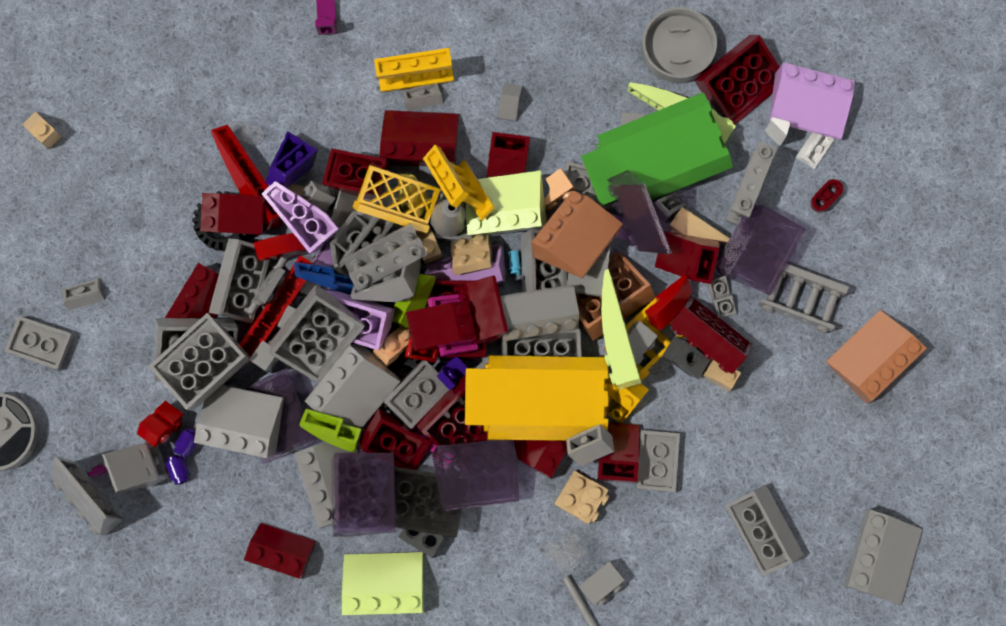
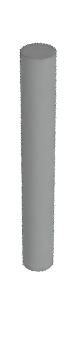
[562,576,597,626]

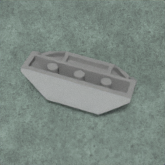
[329,211,394,276]

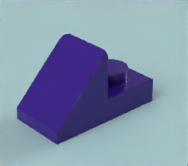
[437,356,468,390]

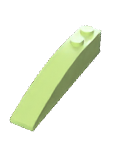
[627,82,736,145]
[601,269,642,390]

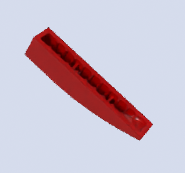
[211,124,283,231]
[239,255,315,362]

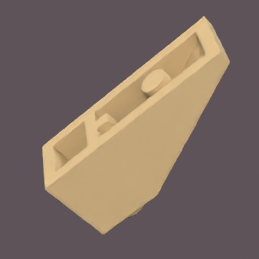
[668,207,730,246]

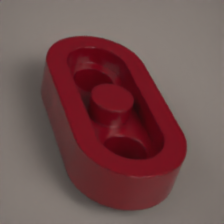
[810,179,843,213]

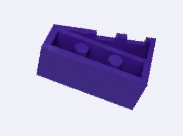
[266,131,318,188]

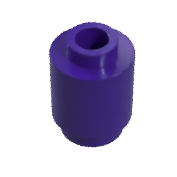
[173,428,197,458]
[165,455,190,485]

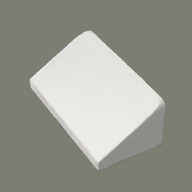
[765,117,790,146]
[796,133,835,169]

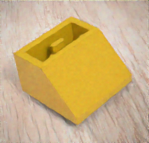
[606,372,649,424]

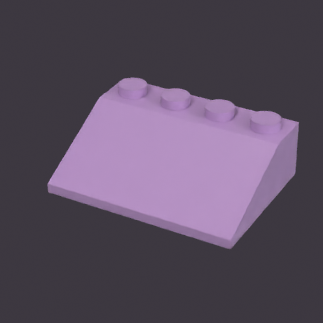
[769,62,855,140]

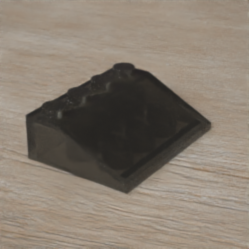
[378,466,468,538]

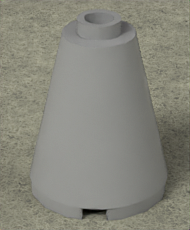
[430,199,466,237]

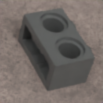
[398,516,445,558]

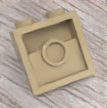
[451,235,492,275]
[554,470,609,524]

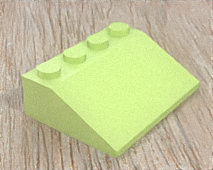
[466,171,547,237]
[342,552,424,615]

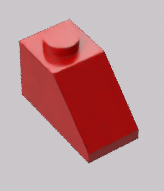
[405,336,439,362]

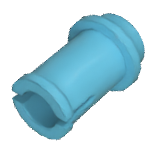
[508,250,522,276]

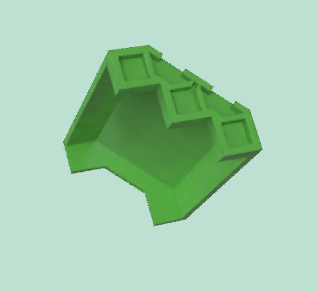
[581,92,733,210]

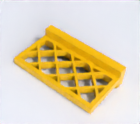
[352,165,441,233]

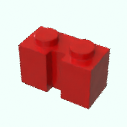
[137,400,183,448]

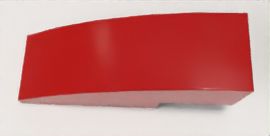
[253,233,309,261]
[645,275,693,331]

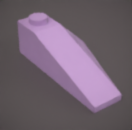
[261,181,339,253]
[424,243,506,285]

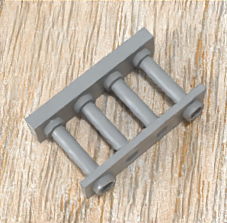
[725,141,777,228]
[342,223,428,291]
[758,260,849,333]

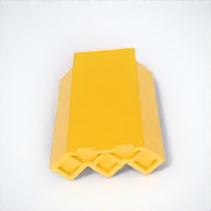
[465,355,608,440]

